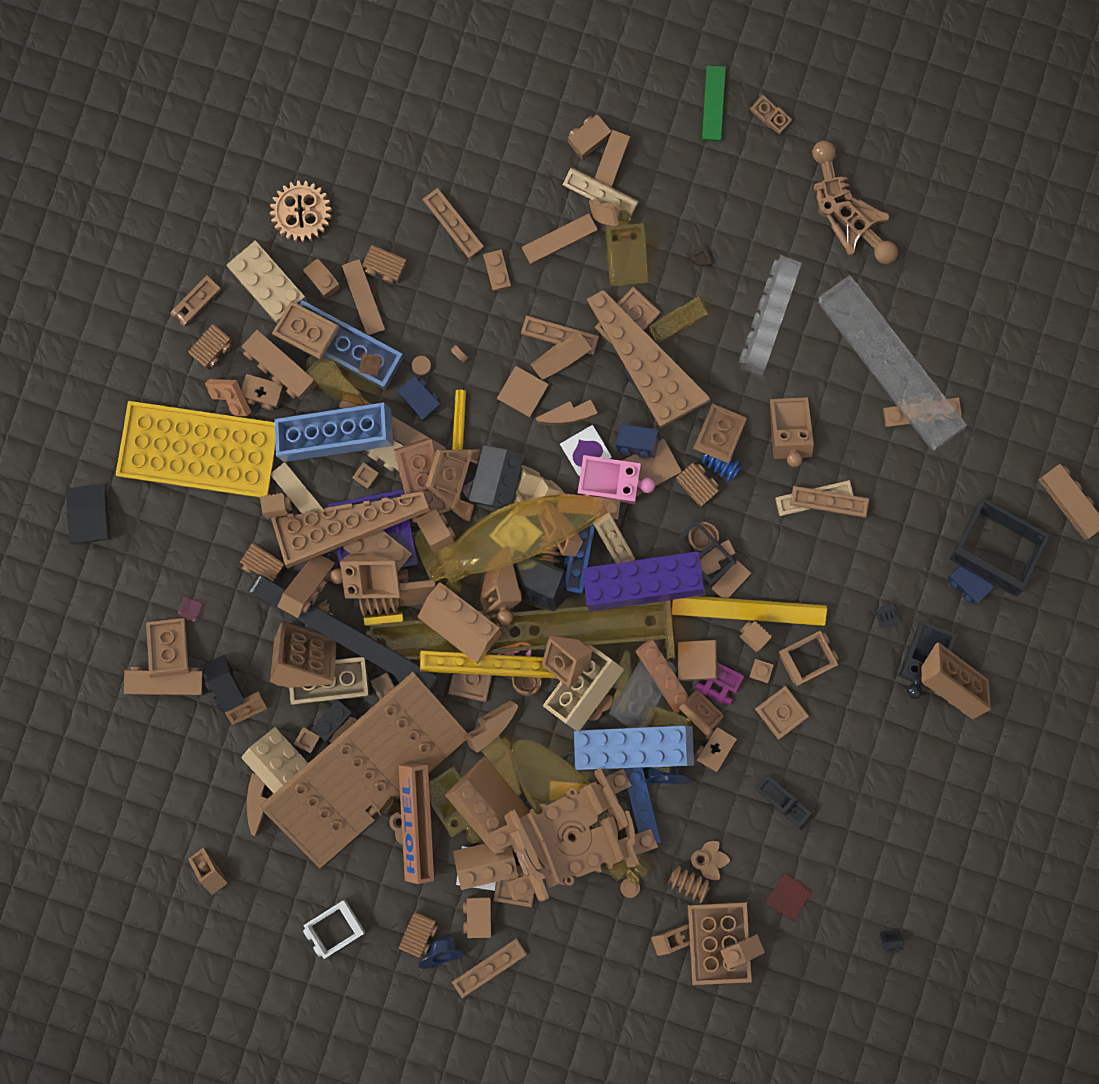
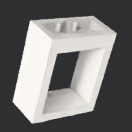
[303,900,365,959]

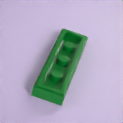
[702,66,726,142]

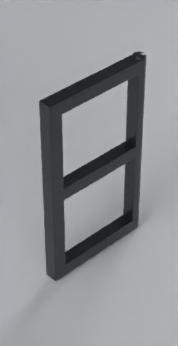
[671,519,736,585]

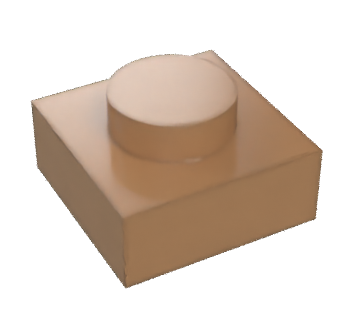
[352,462,379,489]
[749,659,774,683]
[294,727,320,753]

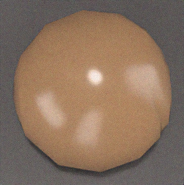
[688,522,719,552]
[512,676,542,696]

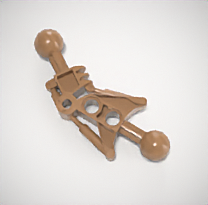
[812,141,898,264]

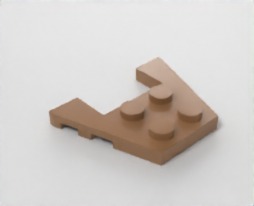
[425,449,481,521]

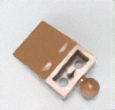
[770,397,814,467]
[480,547,522,625]
[330,554,401,598]

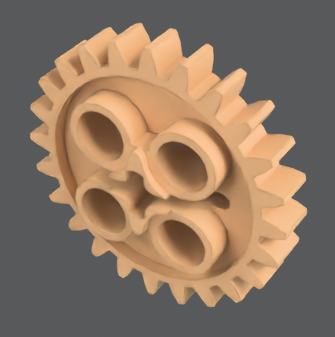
[270,181,332,243]

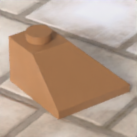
[542,636,593,688]

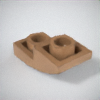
[749,95,792,134]
[589,198,620,226]

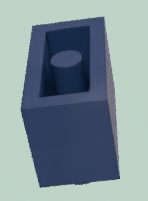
[397,376,441,422]
[616,424,660,459]
[947,565,994,605]

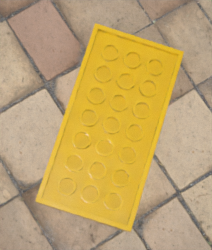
[116,401,276,498]

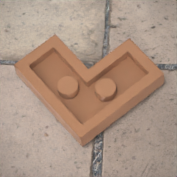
[205,379,251,416]

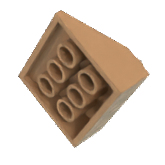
[270,621,336,688]
[445,756,530,854]
[688,901,752,985]

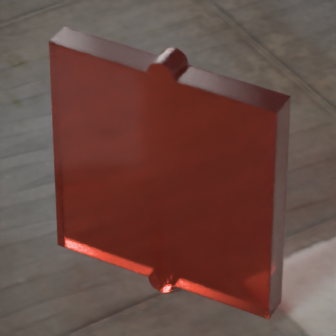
[766,874,811,921]

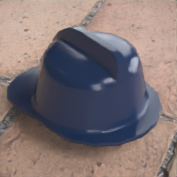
[644,766,691,784]
[418,936,464,969]

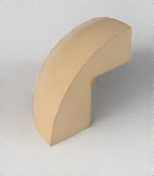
[512,465,564,517]

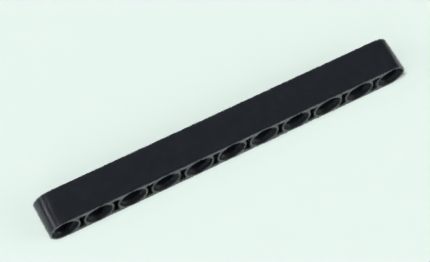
[248,574,440,693]

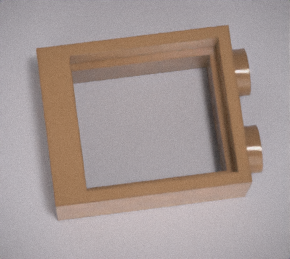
[777,631,839,686]

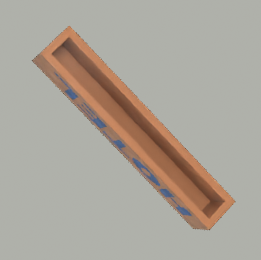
[398,763,434,884]

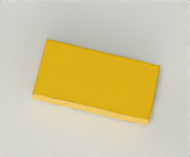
[364,611,404,626]

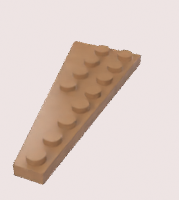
[587,290,710,428]
[271,491,430,568]

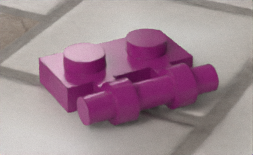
[695,662,744,705]

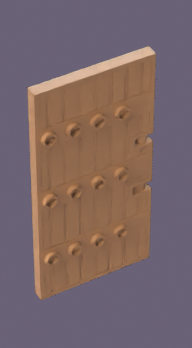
[260,672,468,868]

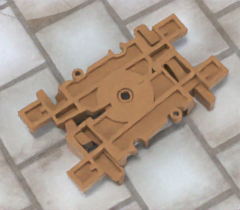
[485,768,658,902]

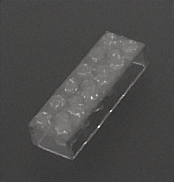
[739,255,802,376]

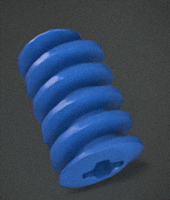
[702,453,744,482]

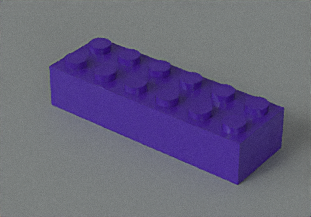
[583,551,705,611]

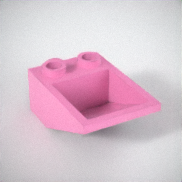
[578,455,655,504]

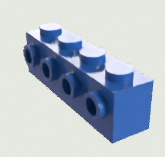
[563,514,596,595]

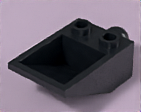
[898,621,957,699]

